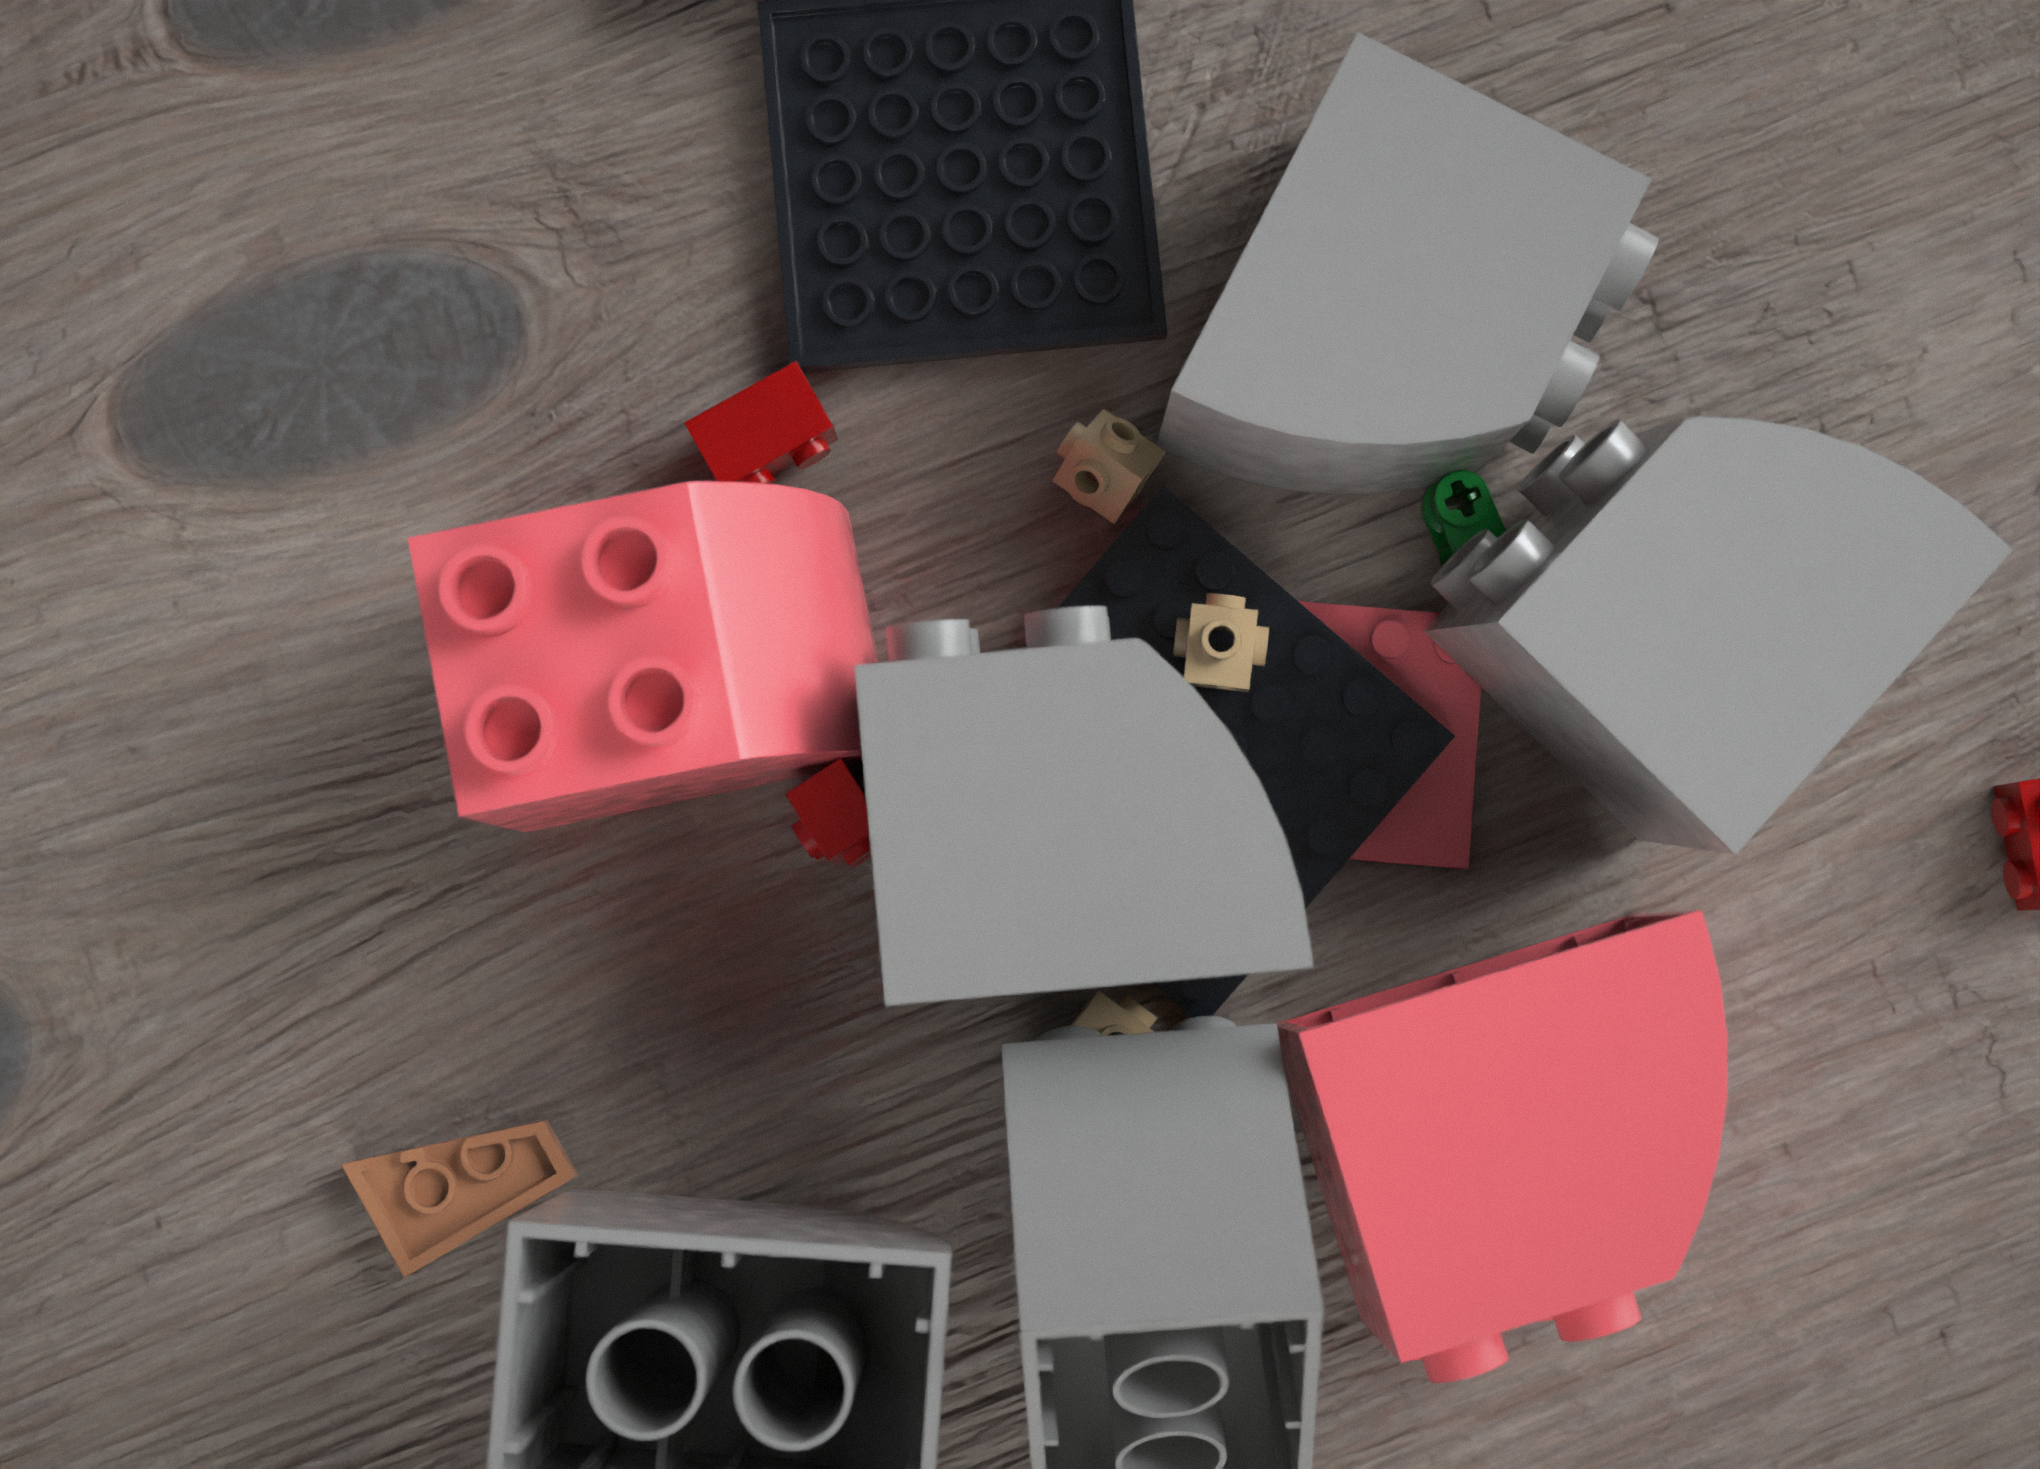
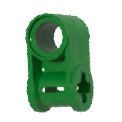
[1421,470,1507,567]

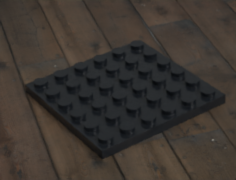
[758,0,1167,373]
[1022,486,1455,1018]

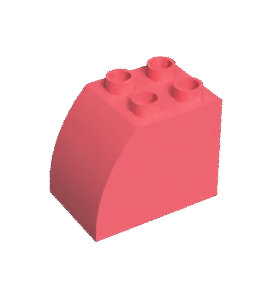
[408,482,878,833]
[1274,910,1728,1383]

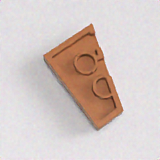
[341,1120,579,1278]

